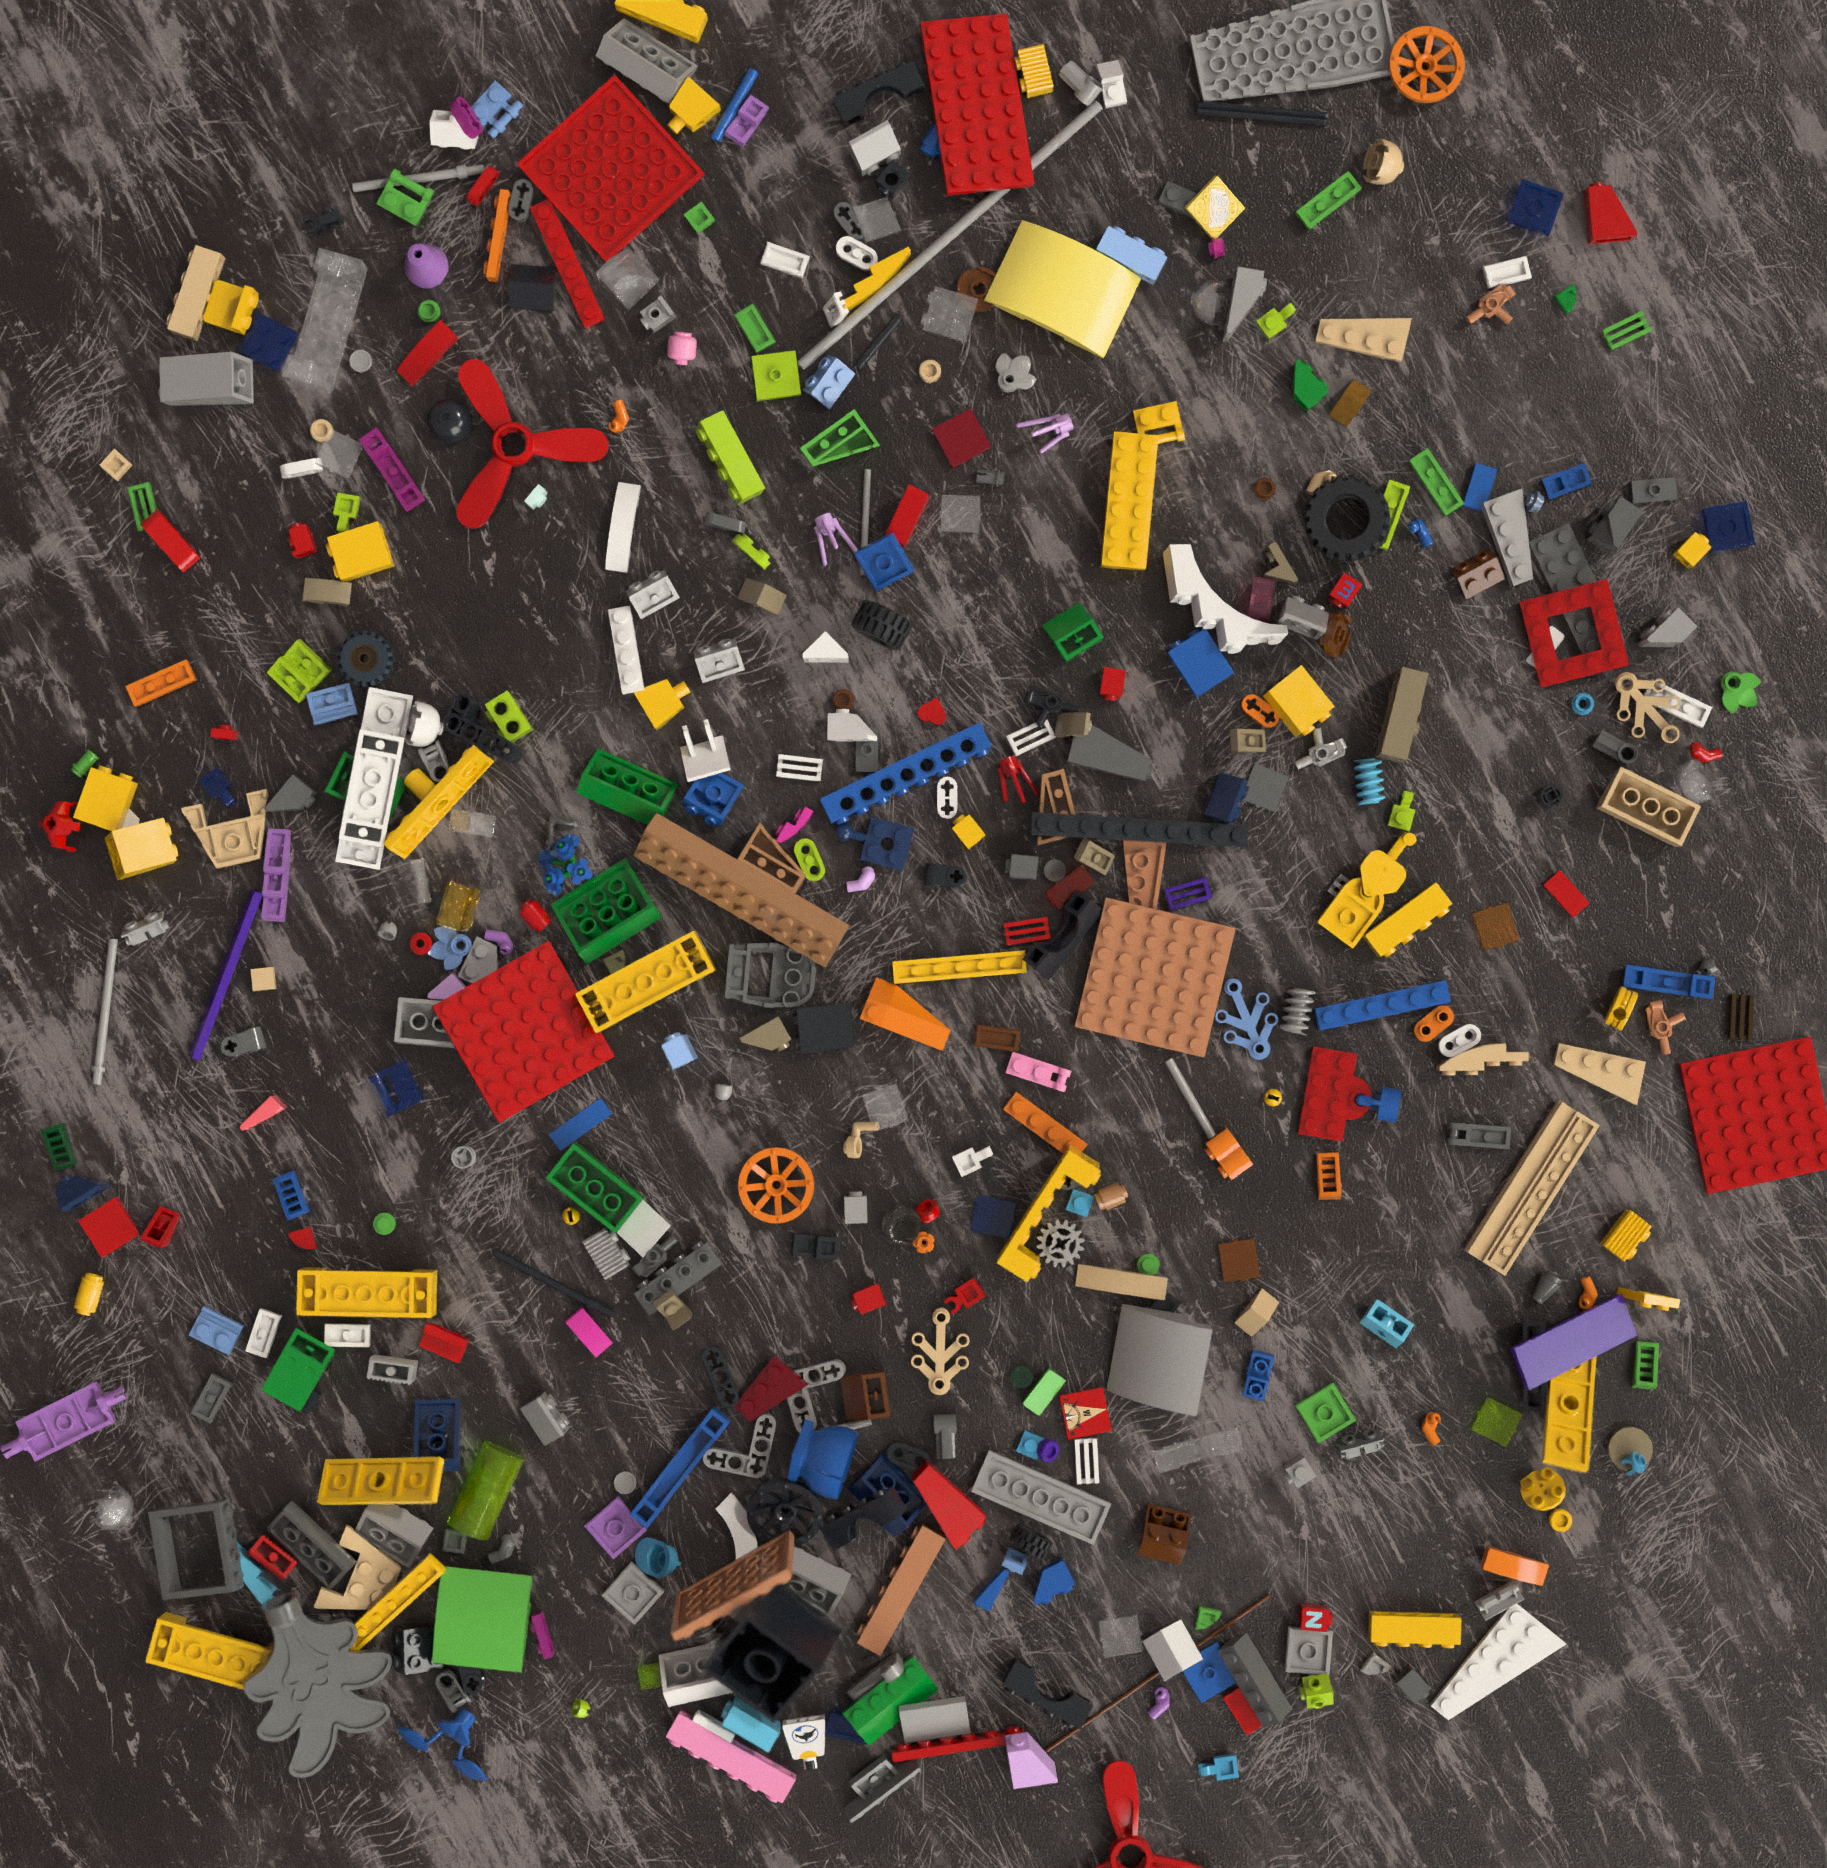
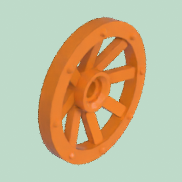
[1389,26,1465,103]
[738,1147,814,1223]

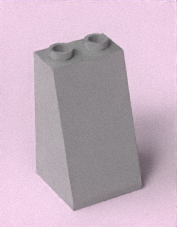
[158,352,253,406]

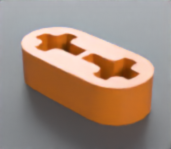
[1241,694,1279,728]

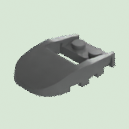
[723,943,816,1008]

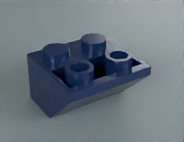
[1203,772,1249,824]

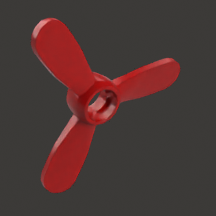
[456,359,609,529]
[1092,1760,1205,1868]

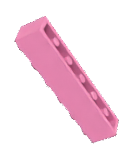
[666,1709,796,1803]

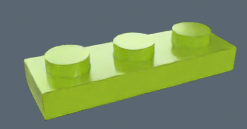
[1379,479,1410,550]

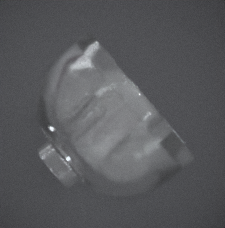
[1191,280,1230,326]
[1671,758,1712,804]
[90,1485,134,1531]

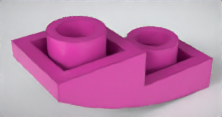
[775,807,814,844]
[565,1307,612,1357]

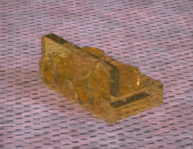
[436,881,480,932]

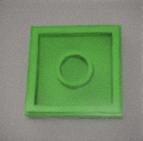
[1294,1382,1356,1444]

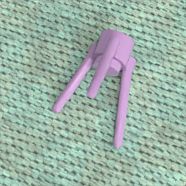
[1016,413,1074,453]
[814,513,857,566]

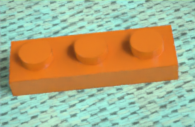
[126,659,197,707]

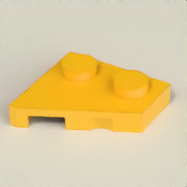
[1617,1287,1680,1311]

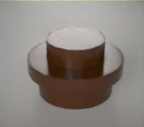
[1253,478,1276,500]
[832,689,854,709]

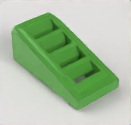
[1632,1341,1659,1390]

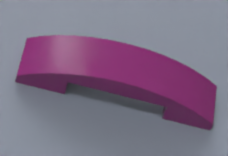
[358,427,425,512]

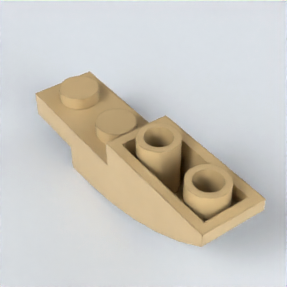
[1436,1043,1529,1075]

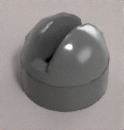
[1699,956,1719,976]

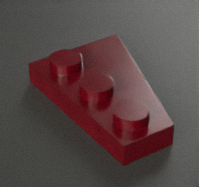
[733,1356,809,1422]

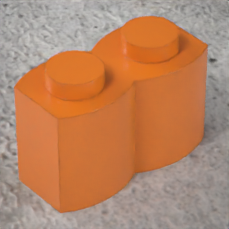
[1204,1128,1253,1180]

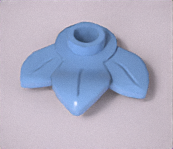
[428,926,472,970]

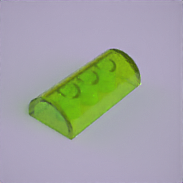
[447,1440,525,1540]

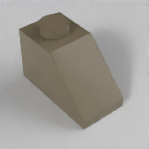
[739,1016,792,1052]

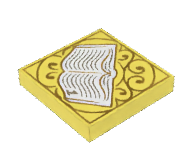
[1184,176,1245,239]

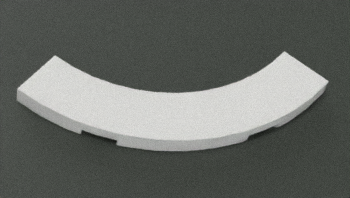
[716,1492,758,1619]

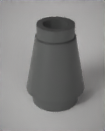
[1532,1270,1562,1304]

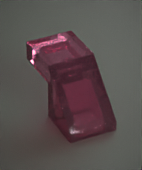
[1247,576,1275,623]

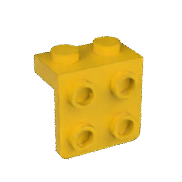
[203,280,259,335]

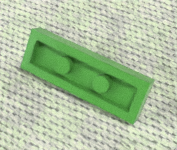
[1295,171,1362,231]
[1408,448,1464,517]

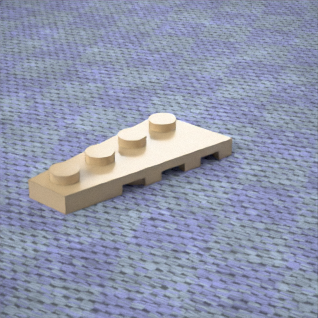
[1553,1043,1646,1105]

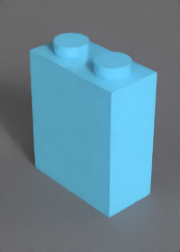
[721,1696,782,1752]

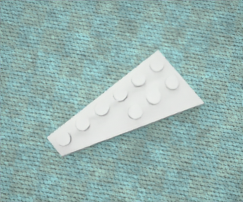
[1430,1604,1566,1720]

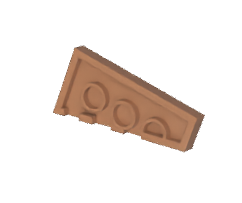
[1123,841,1166,909]

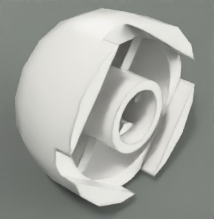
[406,701,443,747]

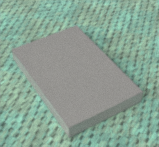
[899,1696,971,1743]

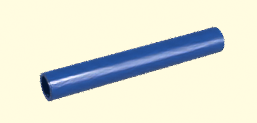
[710,68,759,143]

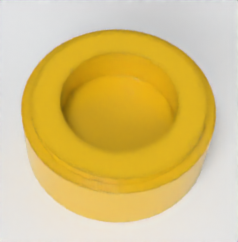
[1548,1508,1572,1532]

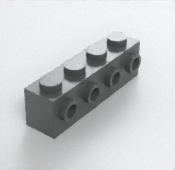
[634,1241,723,1316]
[1218,1632,1292,1728]

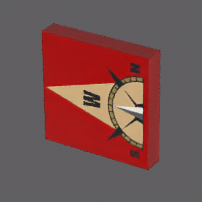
[1059,1386,1112,1440]

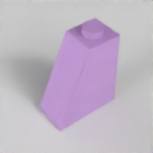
[1005,1732,1058,1789]

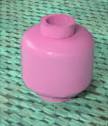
[667,332,697,365]

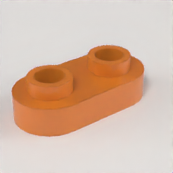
[1413,1006,1454,1042]

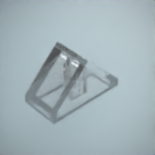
[448,809,496,837]

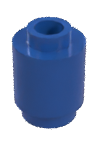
[919,124,940,158]

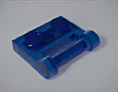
[369,1060,425,1117]

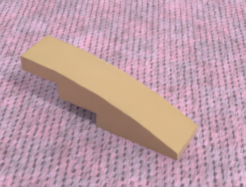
[1075,1264,1168,1300]

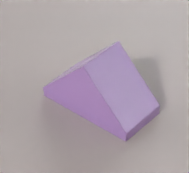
[428,973,466,999]

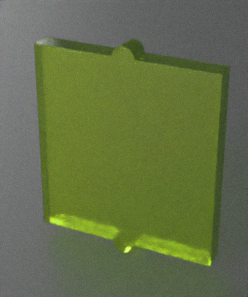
[1471,1397,1522,1447]

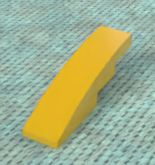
[843,247,911,311]

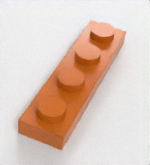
[483,189,511,283]
[1003,1092,1088,1154]

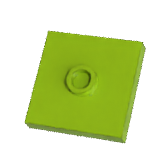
[752,351,801,401]

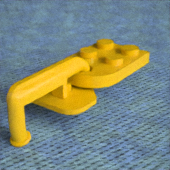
[1317,832,1416,949]

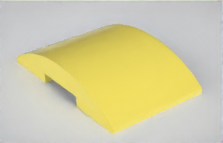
[984,220,1141,358]

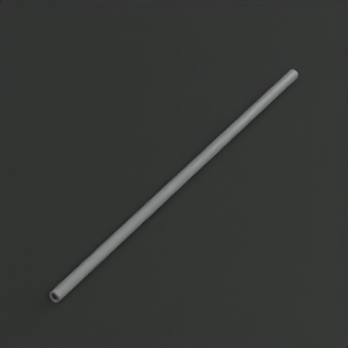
[797,101,1103,370]

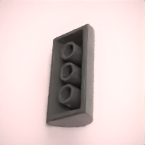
[266,1500,357,1590]

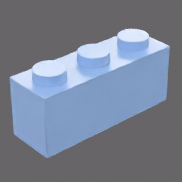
[1096,226,1167,285]
[661,1032,698,1069]

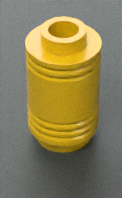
[73,1273,104,1316]

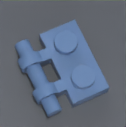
[471,81,523,139]

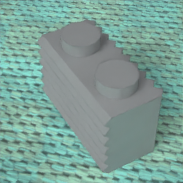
[583,1227,630,1280]
[367,1354,418,1385]

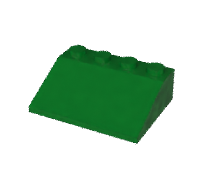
[550,858,662,964]

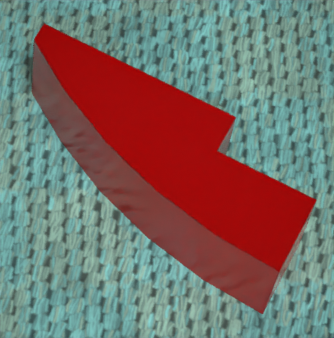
[397,320,458,387]

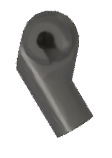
[488,1534,515,1564]

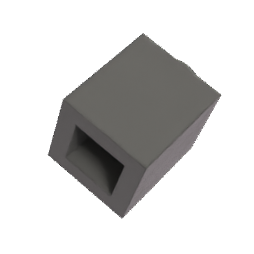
[1394,1664,1431,1704]

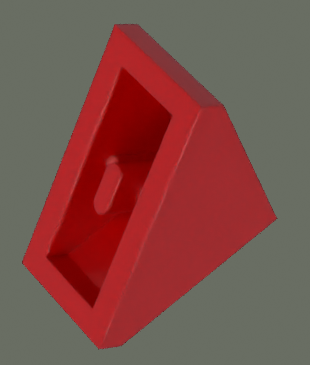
[140,1206,180,1248]

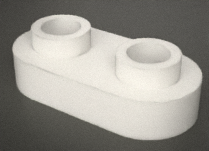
[836,236,878,271]
[1438,1024,1481,1057]

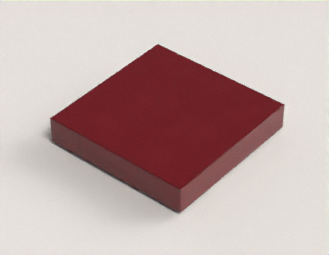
[932,408,992,469]

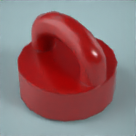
[916,1199,940,1223]

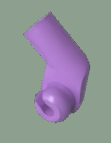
[485,929,513,955]

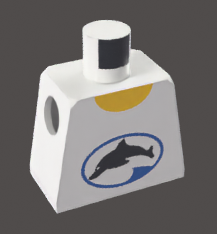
[782,1714,825,1770]

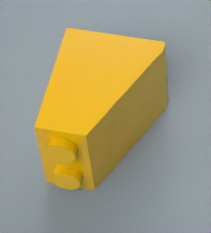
[104,818,178,881]

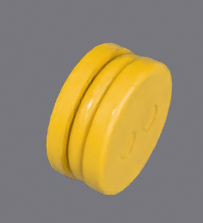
[1604,986,1638,1030]

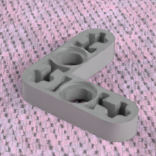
[787,1359,846,1433]
[703,1413,776,1478]
[846,1652,904,1701]

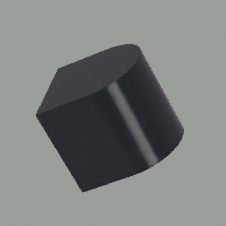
[702,1584,842,1723]

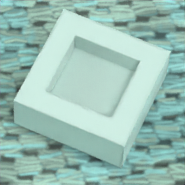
[524,484,547,510]

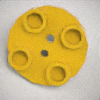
[1520,1467,1566,1510]

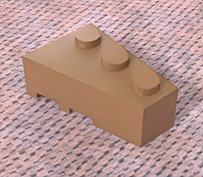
[1037,769,1076,846]
[737,823,806,894]

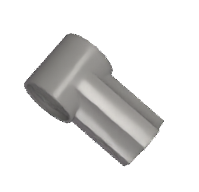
[1059,61,1103,106]

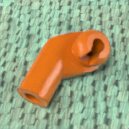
[608,400,629,433]
[1578,1276,1598,1310]
[1421,1412,1441,1446]

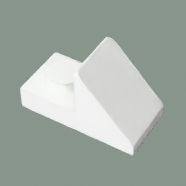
[1096,60,1127,108]

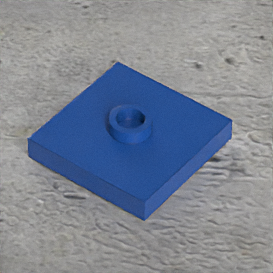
[854,532,915,592]
[1183,1641,1236,1703]

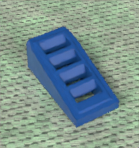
[273,1171,310,1221]
[973,1567,1009,1611]

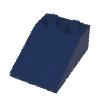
[413,1399,461,1472]

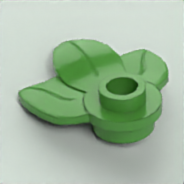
[1721,672,1761,713]

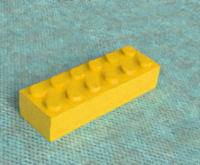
[1100,431,1159,571]

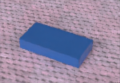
[1462,463,1497,512]

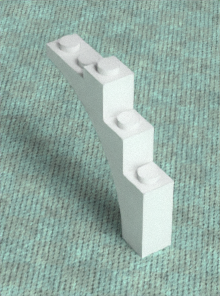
[1163,544,1288,654]

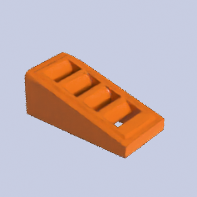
[1316,1152,1341,1200]

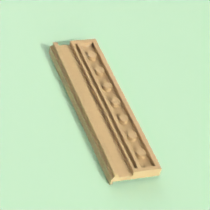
[1464,1100,1600,1276]

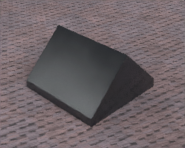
[508,264,557,312]

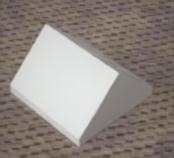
[803,631,849,663]
[1142,1620,1203,1681]

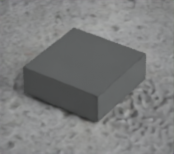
[442,1528,468,1554]

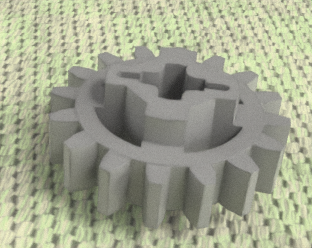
[1036,1219,1085,1268]

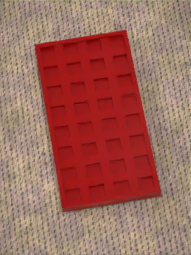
[919,14,1035,196]

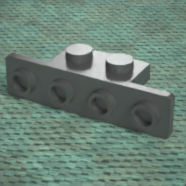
[843,1755,922,1823]

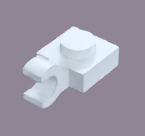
[952,1146,993,1177]

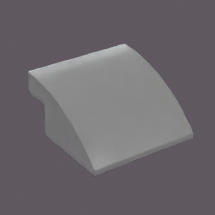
[1107,1304,1213,1416]

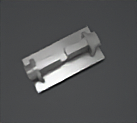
[121,911,170,946]
[1474,1580,1524,1621]

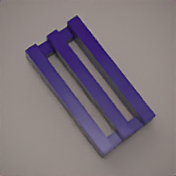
[1163,877,1212,911]

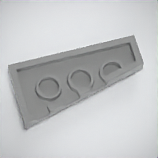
[1480,489,1533,587]

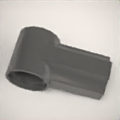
[1592,730,1638,765]
[934,1414,957,1459]

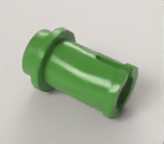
[71,749,99,778]

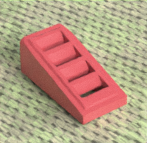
[239,1095,287,1131]

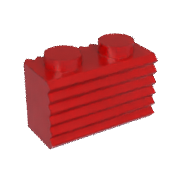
[246,1535,297,1581]

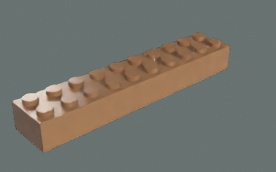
[634,813,849,968]

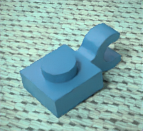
[1198,1753,1239,1781]

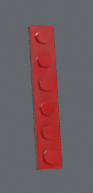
[530,199,605,329]
[892,1726,1024,1762]

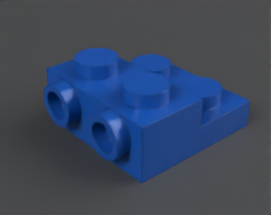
[682,773,744,827]

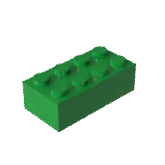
[546,1142,645,1234]

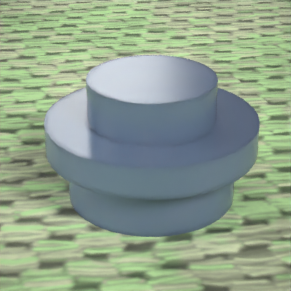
[1524,491,1544,513]

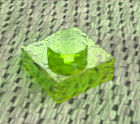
[638,1663,662,1690]

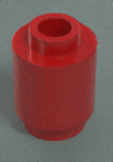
[519,900,551,933]

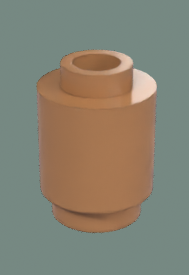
[1094,1182,1129,1210]

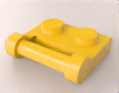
[1133,401,1185,444]

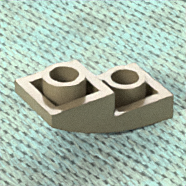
[302,578,352,606]
[1054,712,1092,738]

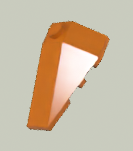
[860,977,951,1051]

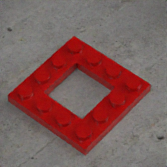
[1520,579,1629,688]

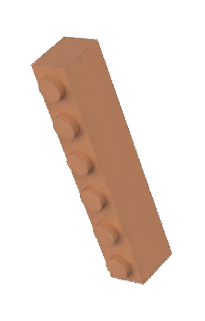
[855,1522,946,1656]

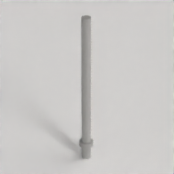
[91,939,118,1085]

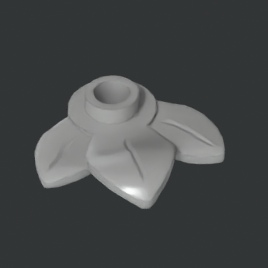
[996,353,1036,392]

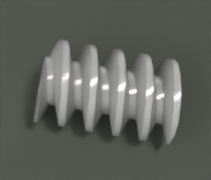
[1280,987,1316,1035]

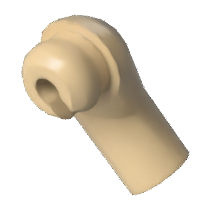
[1305,471,1337,496]

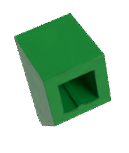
[1292,359,1329,413]

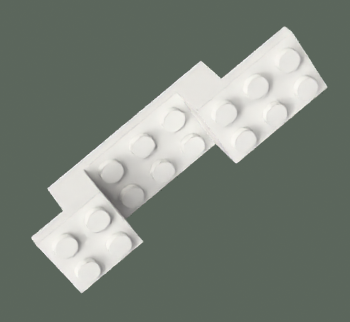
[335,687,413,870]

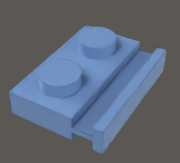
[306,683,358,726]
[189,1306,244,1355]

